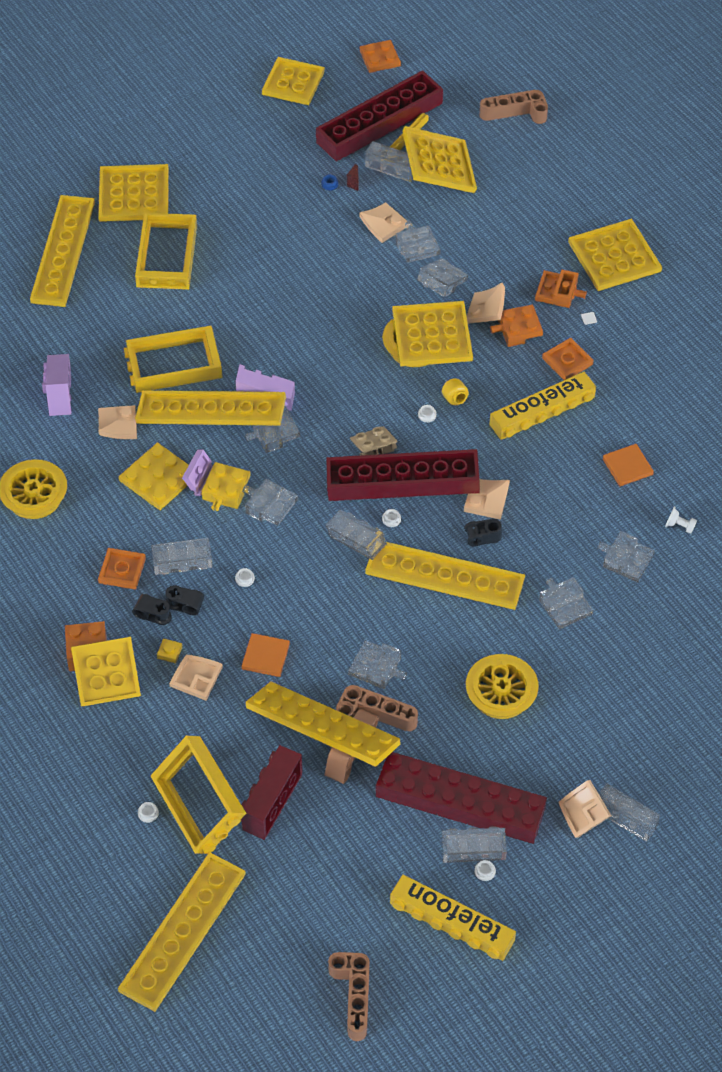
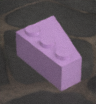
[42,354,71,416]
[236,364,295,410]

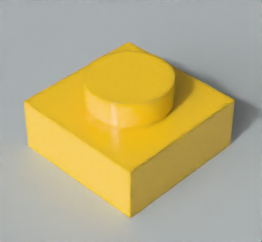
[157,638,182,663]

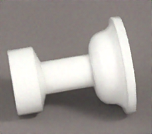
[665,506,697,534]

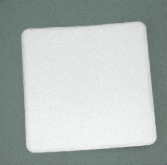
[581,312,597,325]

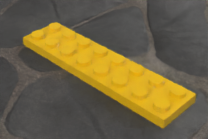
[30,195,95,307]
[135,390,286,426]
[365,539,525,610]
[246,681,400,767]
[118,852,246,1012]

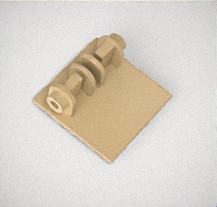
[350,426,398,455]

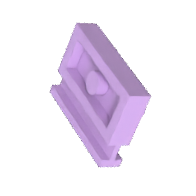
[182,450,213,496]

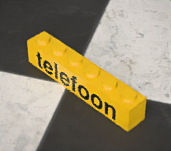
[489,371,596,440]
[390,874,516,961]

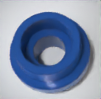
[321,174,338,190]

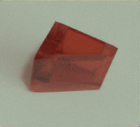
[347,164,359,191]

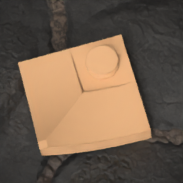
[359,202,408,243]
[467,283,505,324]
[98,405,137,439]
[464,479,510,520]
[169,655,223,701]
[559,780,611,838]

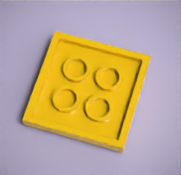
[262,57,325,105]
[118,442,189,510]
[71,636,141,707]

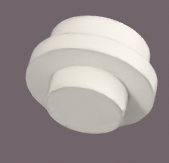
[418,405,436,422]
[382,509,401,527]
[235,568,255,587]
[138,802,159,823]
[475,860,496,881]

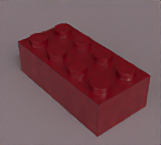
[241,745,303,840]

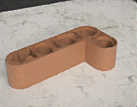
[479,90,548,124]
[336,685,418,731]
[325,709,379,784]
[328,952,370,1041]

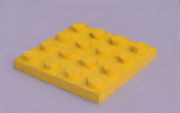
[402,126,477,193]
[99,164,169,222]
[568,219,662,291]
[392,301,473,367]

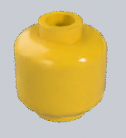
[442,378,469,406]

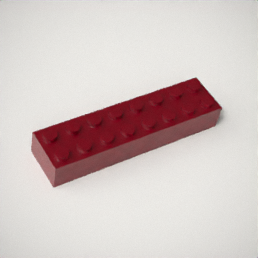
[316,70,443,162]
[326,449,480,501]
[376,752,547,844]

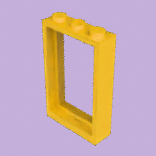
[135,213,197,290]
[123,326,222,393]
[151,735,246,854]

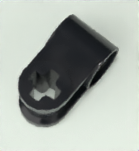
[464,518,502,547]
[165,585,204,616]
[132,594,172,625]

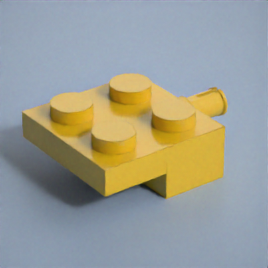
[202,462,250,511]

